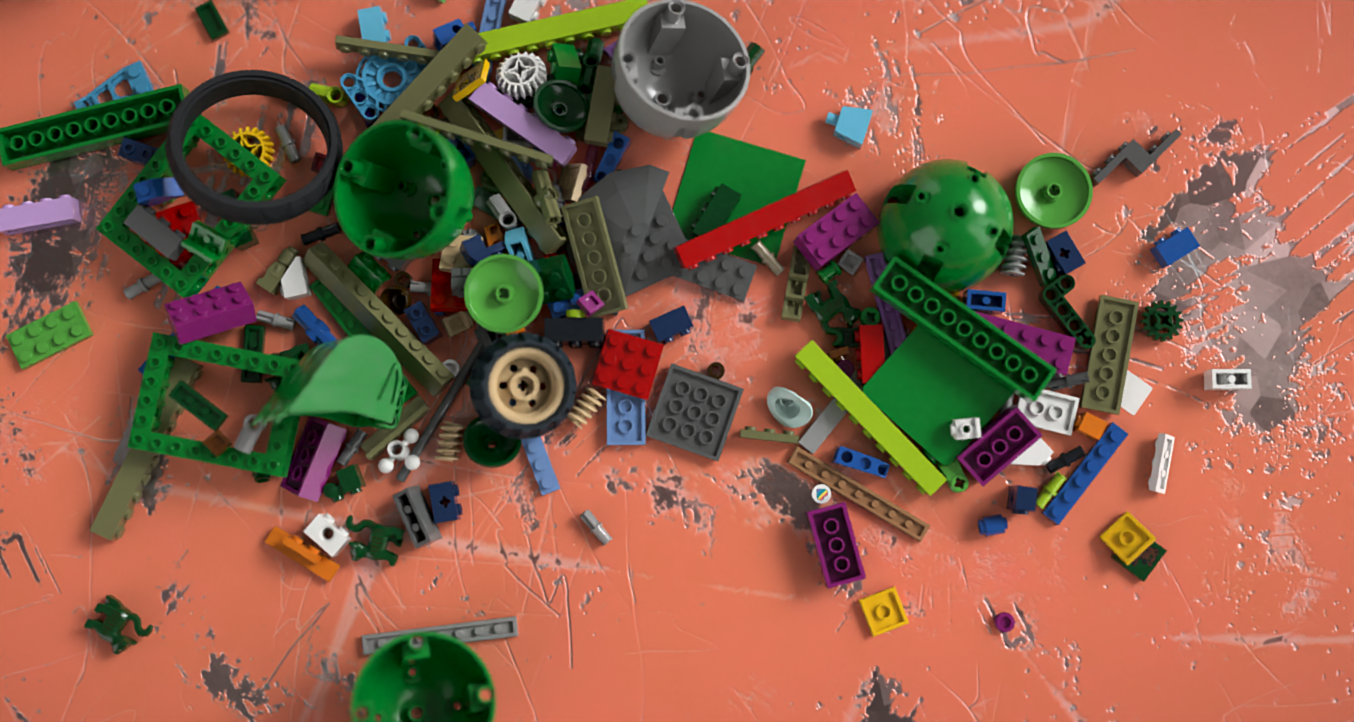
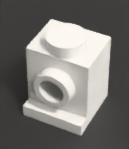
[950,417,981,440]

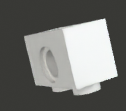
[1204,369,1252,390]
[303,513,352,557]

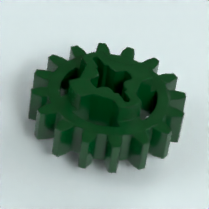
[1139,300,1184,342]

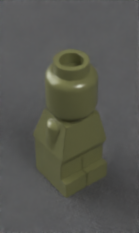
[256,246,299,295]

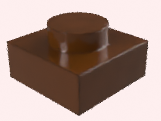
[827,346,849,362]
[203,429,233,457]

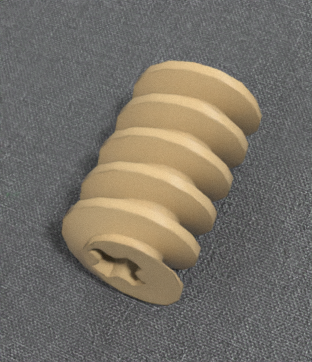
[567,387,606,429]
[434,421,466,462]

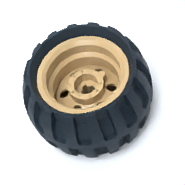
[469,333,577,439]

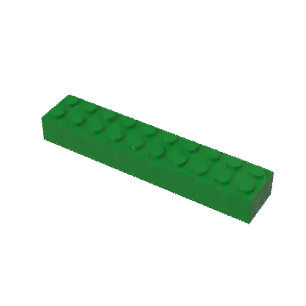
[0,84,189,171]
[869,256,1057,403]

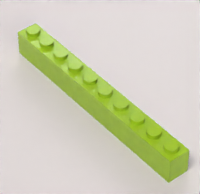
[472,0,648,65]
[794,340,947,496]

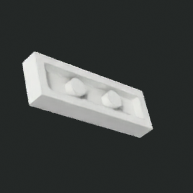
[1148,433,1175,494]

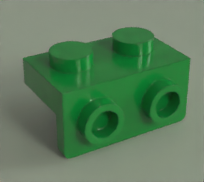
[180,220,230,263]
[347,252,392,294]

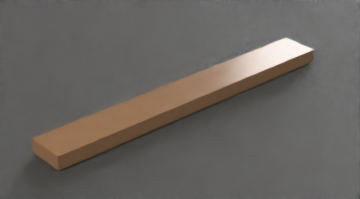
[787,446,930,542]

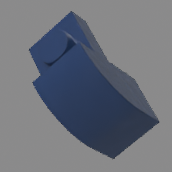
[459,235,507,267]

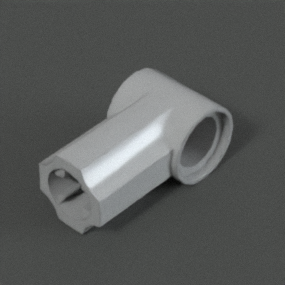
[486,193,519,231]
[234,414,267,454]

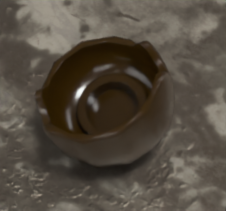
[380,286,412,315]

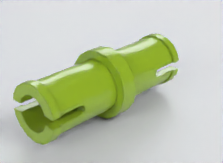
[1036,471,1067,509]

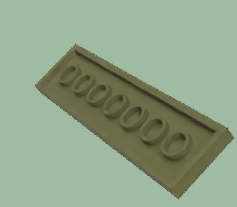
[399,109,554,170]

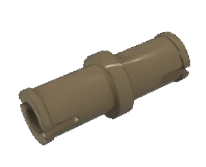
[751,240,785,276]

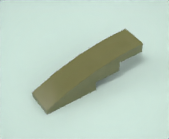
[781,244,810,323]

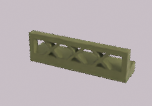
[360,395,432,460]

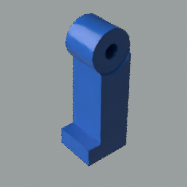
[593,131,631,183]
[832,446,890,478]

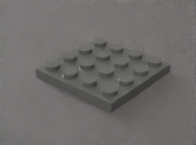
[646,363,744,461]

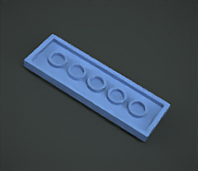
[606,330,646,445]

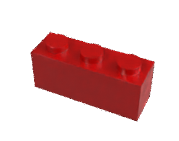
[854,324,885,385]

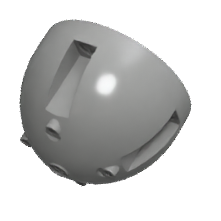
[611,0,750,140]

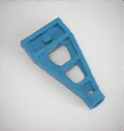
[74,61,154,109]

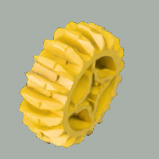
[224,126,275,178]

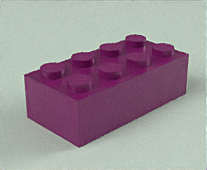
[793,193,880,271]
[164,282,257,345]
[956,404,1043,486]
[806,502,866,589]

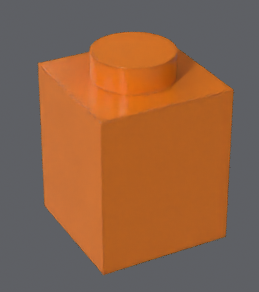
[1074,412,1108,441]

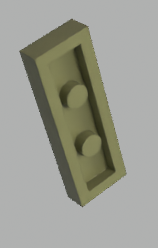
[739,426,799,444]

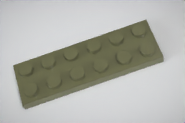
[561,196,629,318]
[1079,295,1139,415]

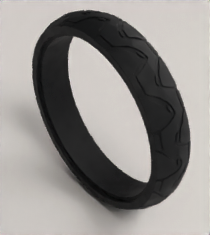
[165,70,343,225]

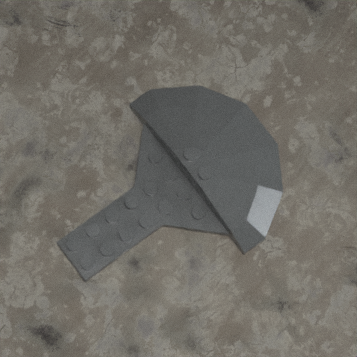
[565,165,757,316]

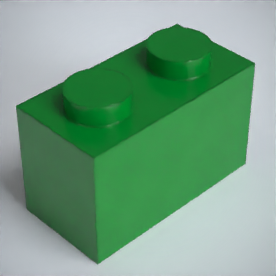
[547,43,582,83]

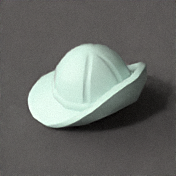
[767,386,813,428]

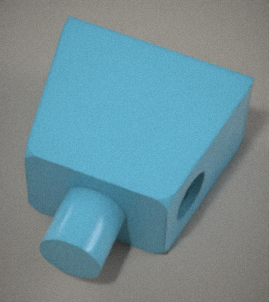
[825,106,873,149]

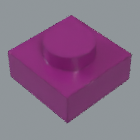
[576,290,605,317]

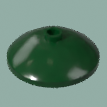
[533,80,590,133]
[463,417,521,468]

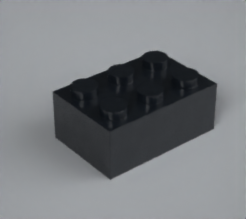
[545,317,605,348]

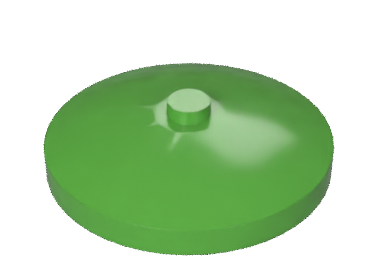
[1015,153,1093,229]
[464,254,544,333]

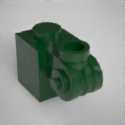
[323,464,366,503]

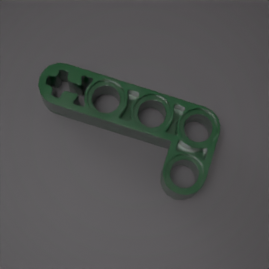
[1038,274,1096,351]

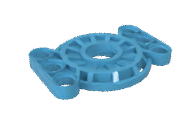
[340,35,429,123]

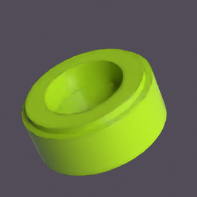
[566,309,585,318]

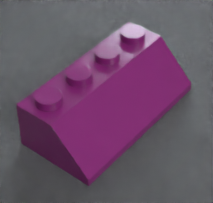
[280,416,347,502]

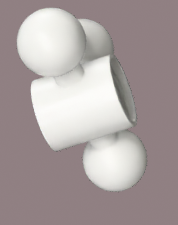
[378,428,420,473]

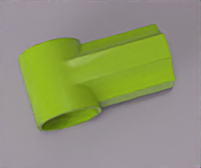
[309,83,349,108]

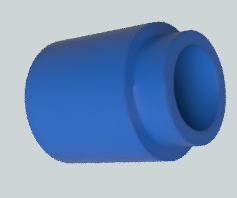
[977,514,1008,536]

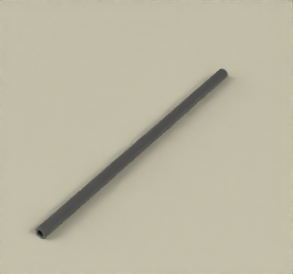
[396,329,494,482]

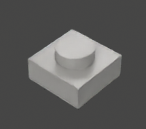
[837,249,863,276]

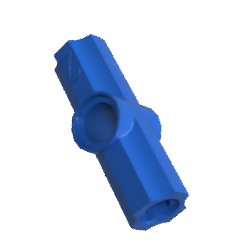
[292,305,338,344]

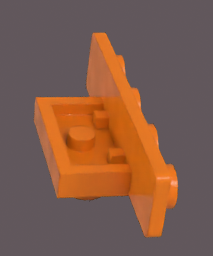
[265,526,340,582]

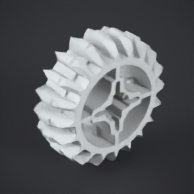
[496,51,547,100]

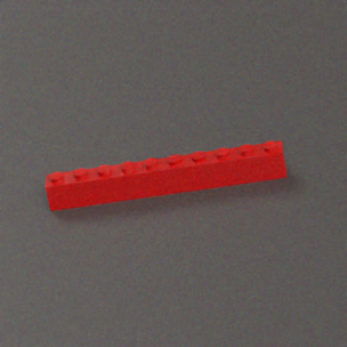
[673,170,857,270]

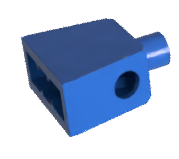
[433,19,477,51]

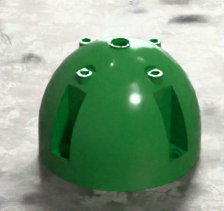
[334,120,474,260]
[877,159,1014,294]
[350,632,496,722]

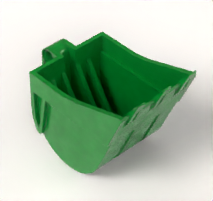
[250,335,408,430]

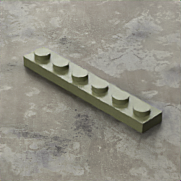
[335,35,440,65]

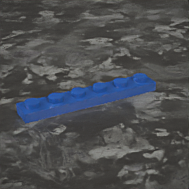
[1042,422,1128,525]

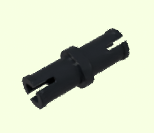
[301,222,341,246]
[1045,445,1086,474]

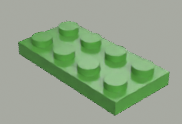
[6,301,94,370]

